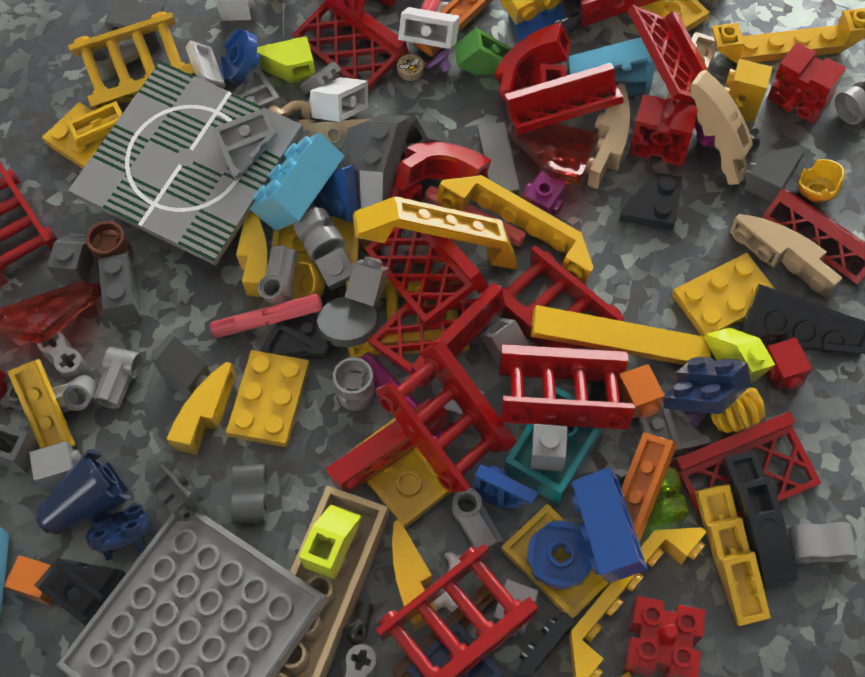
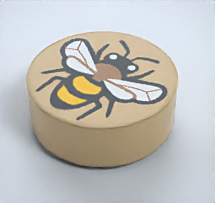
[397,54,424,81]

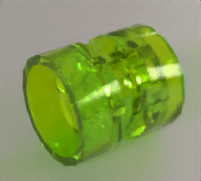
[648,468,690,525]

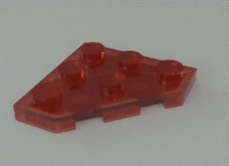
[510,118,598,185]
[0,281,102,344]

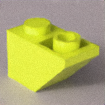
[257,36,315,83]
[299,505,362,580]

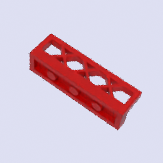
[505,63,624,135]
[762,189,865,284]
[325,398,448,493]

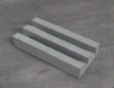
[299,62,341,95]

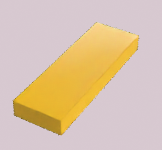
[7,359,75,449]

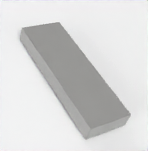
[478,122,520,195]

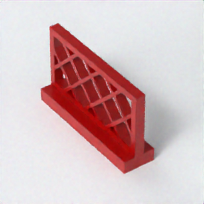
[291,1,409,92]
[627,5,709,106]
[364,227,488,327]
[368,264,505,389]
[669,411,821,530]

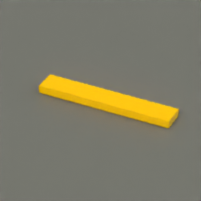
[531,305,711,365]

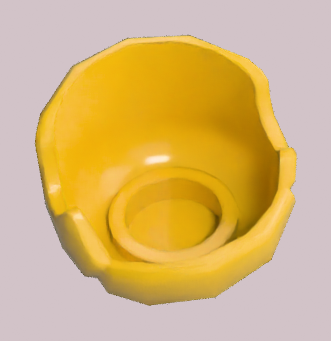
[798,159,845,203]
[291,261,326,300]

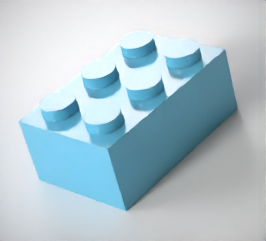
[250,132,345,231]

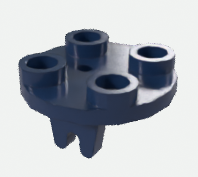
[86,504,152,561]

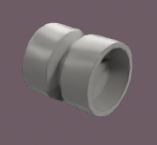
[835,78,865,125]
[293,207,345,263]
[333,357,376,411]

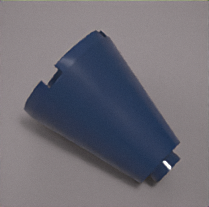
[36,449,130,534]

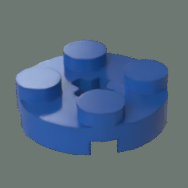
[219,29,260,85]
[527,521,593,590]

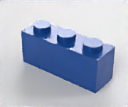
[571,467,648,583]

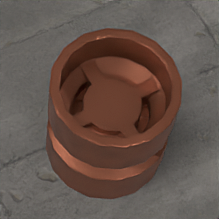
[86,221,134,265]

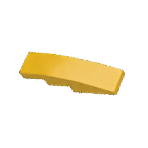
[695,484,771,626]

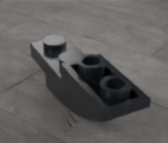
[722,450,797,589]

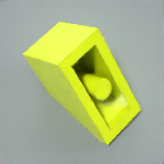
[703,328,775,383]

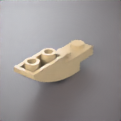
[690,70,753,185]
[585,83,630,189]
[729,214,842,299]

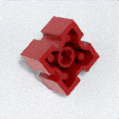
[767,42,846,124]
[629,94,698,166]
[622,596,706,677]

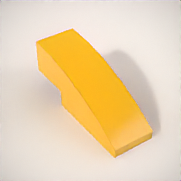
[236,211,270,297]
[166,362,237,456]
[392,519,437,632]

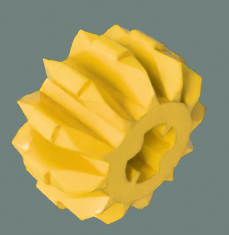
[710,387,766,433]

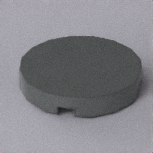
[317,296,378,347]

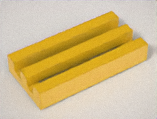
[66,101,123,148]

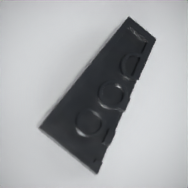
[739,283,865,353]

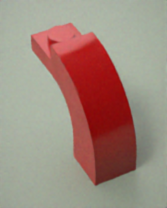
[494,22,571,101]
[395,142,492,191]

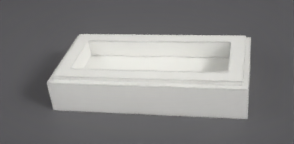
[185,41,225,89]

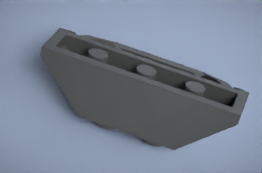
[335,114,412,210]

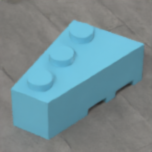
[566,37,656,98]

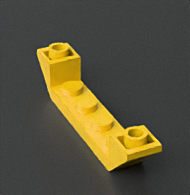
[711,8,865,64]
[436,175,594,285]
[353,197,518,270]
[569,527,707,677]

